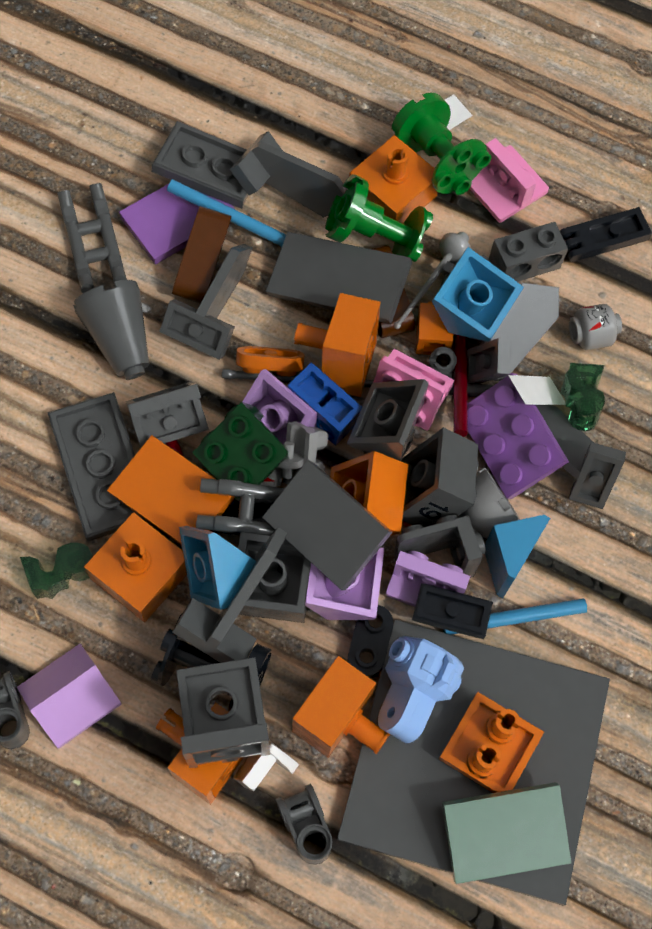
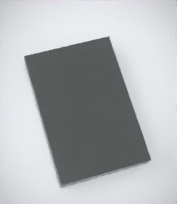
[151,121,248,209]
[262,460,393,590]

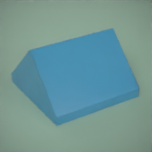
[432,247,524,342]
[485,515,551,598]
[179,526,256,610]

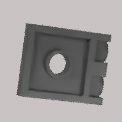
[176,657,270,768]

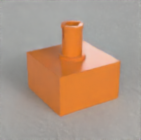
[349,135,438,223]
[294,293,381,397]
[330,451,411,536]
[84,512,187,623]
[292,656,390,758]
[156,702,244,805]

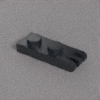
[560,207,652,262]

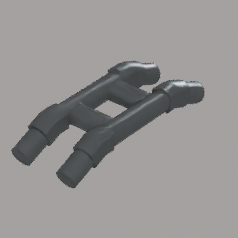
[57,183,127,293]
[196,478,285,536]

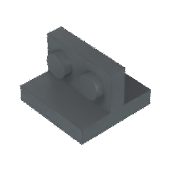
[126,381,209,448]

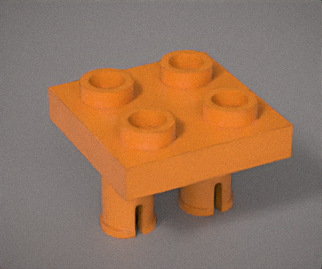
[439,692,544,793]

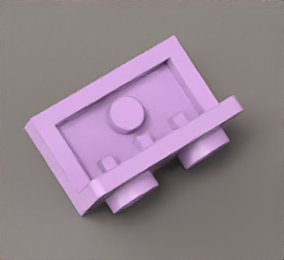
[386,551,470,607]

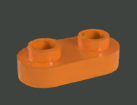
[236,346,305,377]

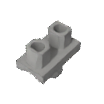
[278,421,328,484]

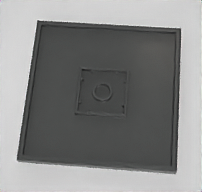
[337,620,610,906]

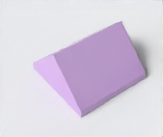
[242,369,317,445]
[305,547,385,620]
[17,644,122,749]

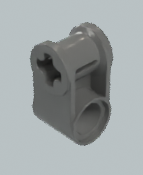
[0,671,30,750]
[275,784,333,865]

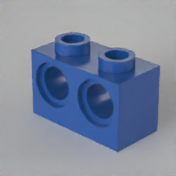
[287,362,362,446]

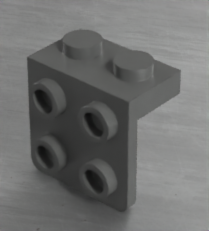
[393,515,485,578]

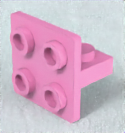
[469,138,549,223]
[373,349,455,431]

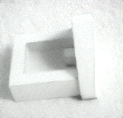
[233,740,299,791]

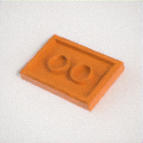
[107,435,235,545]

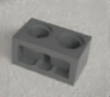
[489,222,568,282]

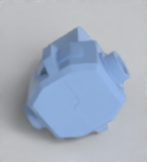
[378,636,464,743]

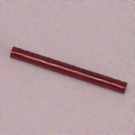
[453,334,468,437]

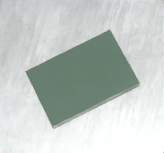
[442,782,571,884]

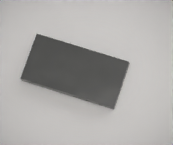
[266,232,413,324]
[48,392,148,542]

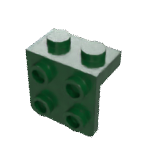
[192,402,288,501]

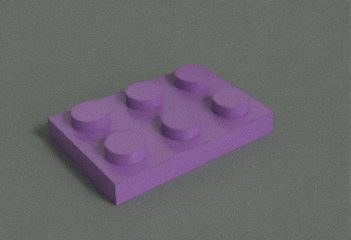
[467,373,569,499]

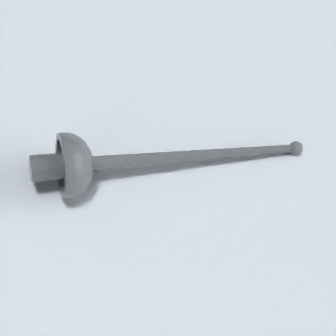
[394,232,471,329]

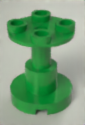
[391,92,491,195]
[325,174,433,262]

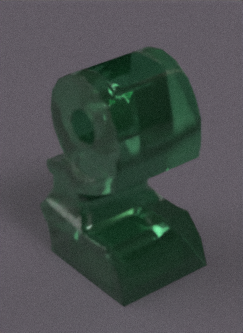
[560,363,605,431]
[20,543,93,599]

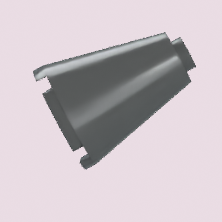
[73,280,150,380]

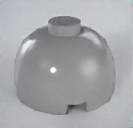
[457,468,520,539]

